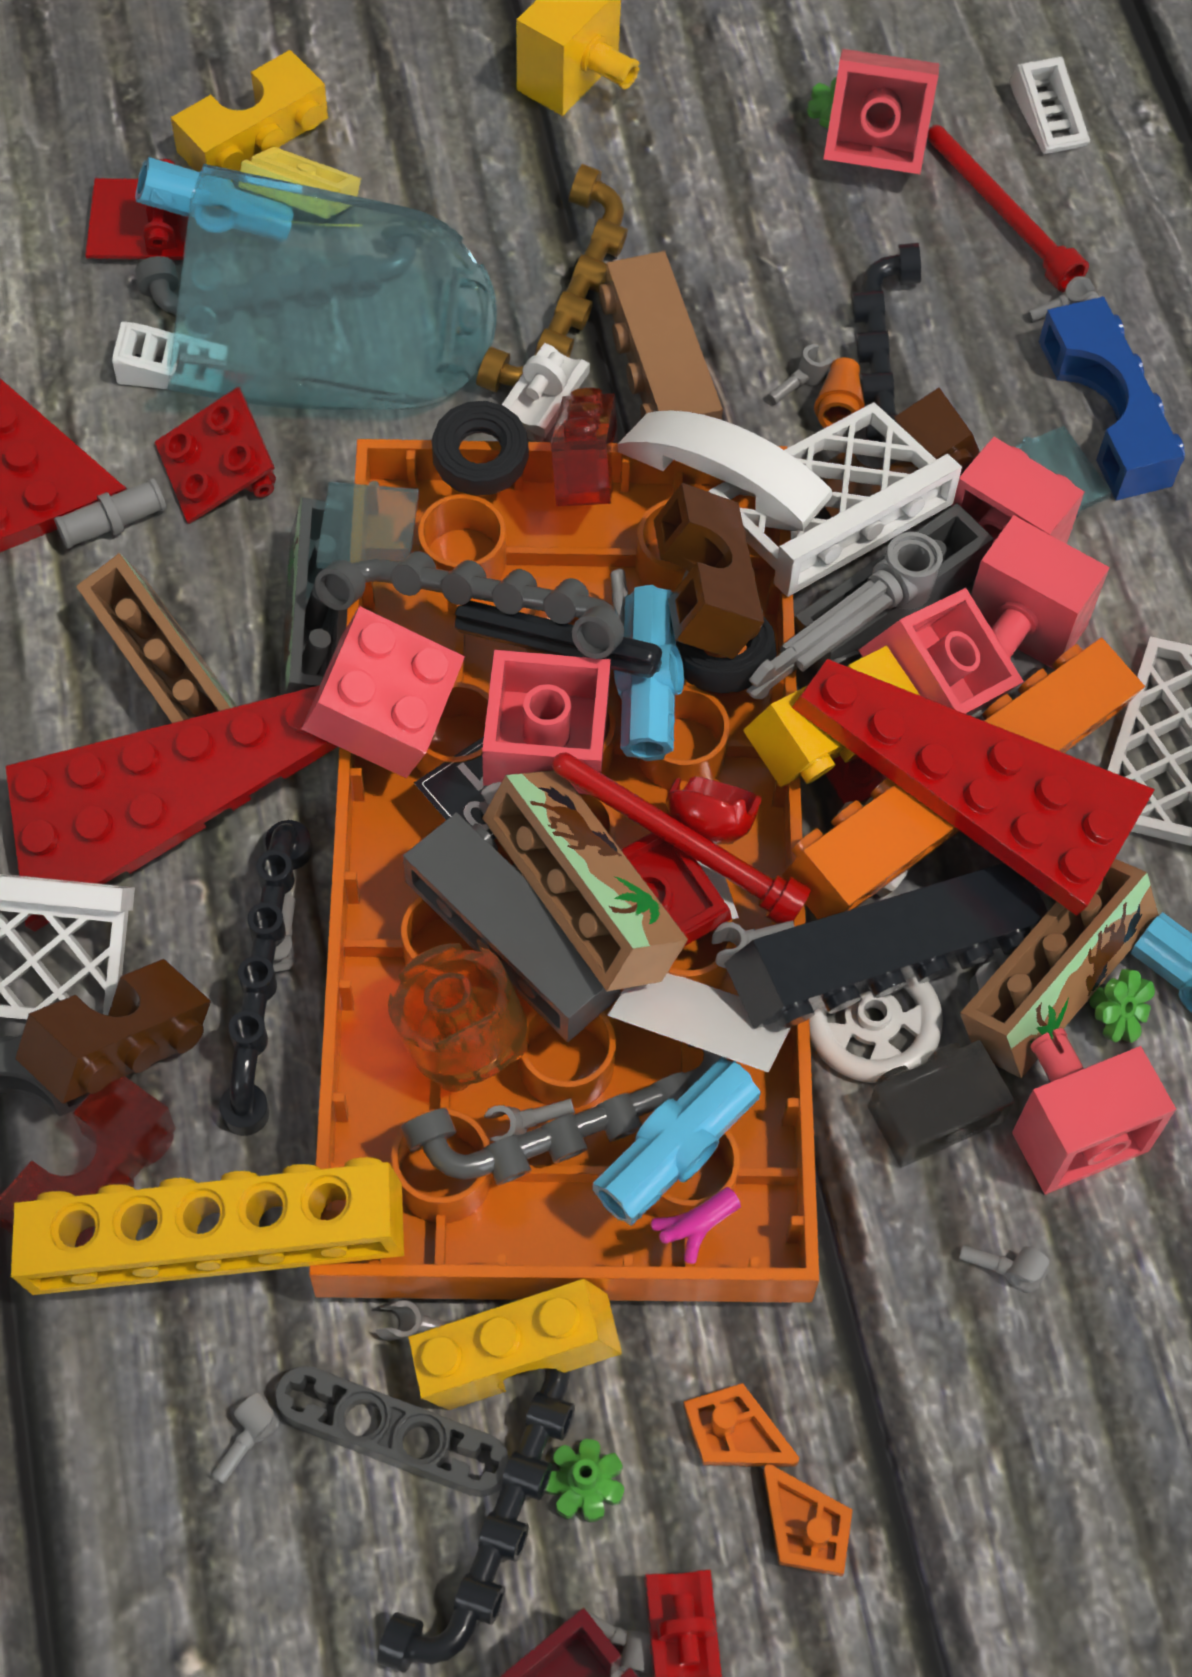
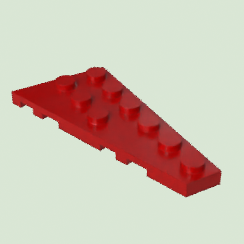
[0,378,127,553]
[792,659,1155,916]
[6,685,338,932]

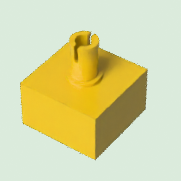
[516,0,640,116]

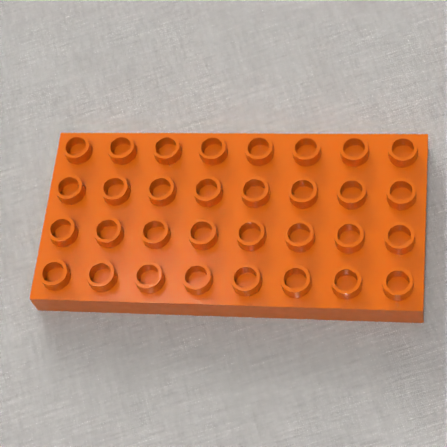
[309,439,819,1303]

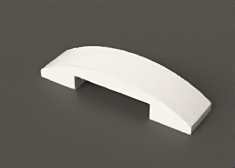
[618,410,832,531]

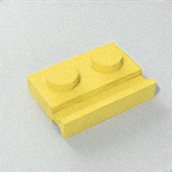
[239,146,361,213]

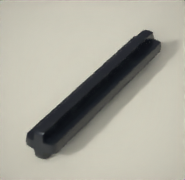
[455,601,662,678]

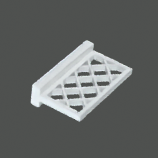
[708,402,962,597]
[1108,636,1192,846]
[0,874,135,1020]

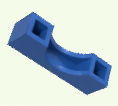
[1038,296,1185,501]

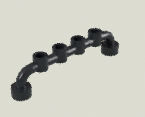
[852,243,921,465]
[219,820,312,1136]
[377,1368,575,1673]

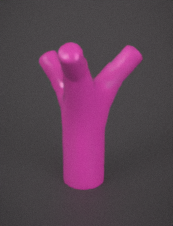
[651,1187,741,1264]

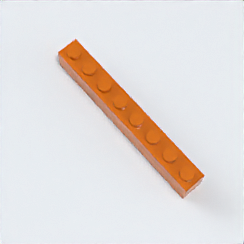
[781,637,1145,919]

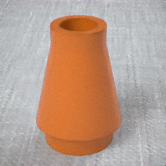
[814,357,865,428]

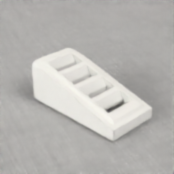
[1009,57,1090,154]
[112,322,228,395]

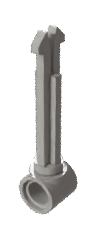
[746,532,943,699]

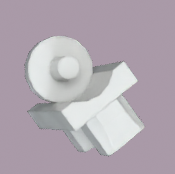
[502,343,590,442]

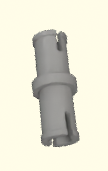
[54,478,167,549]

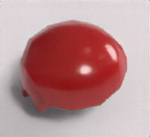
[666,776,762,845]

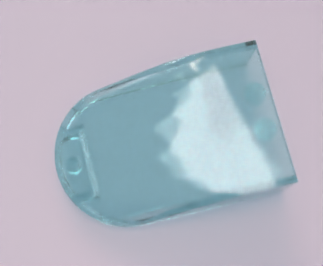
[167,164,497,410]

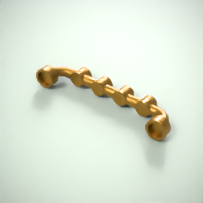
[476,164,628,393]

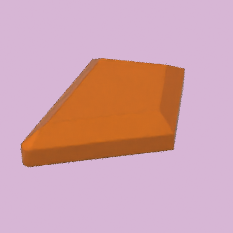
[683,1383,799,1467]
[763,1464,853,1577]

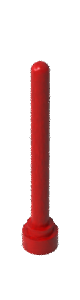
[927,125,1089,292]
[552,752,811,924]

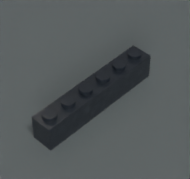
[724,863,1048,1029]

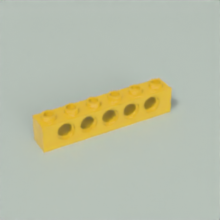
[11,1157,404,1295]

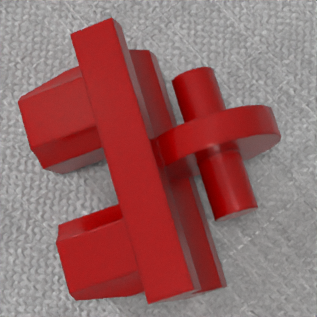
[644,1570,722,1677]

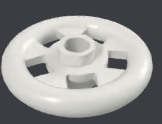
[809,976,943,1083]

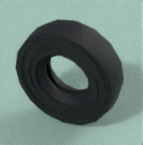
[431,401,529,496]
[676,617,776,693]

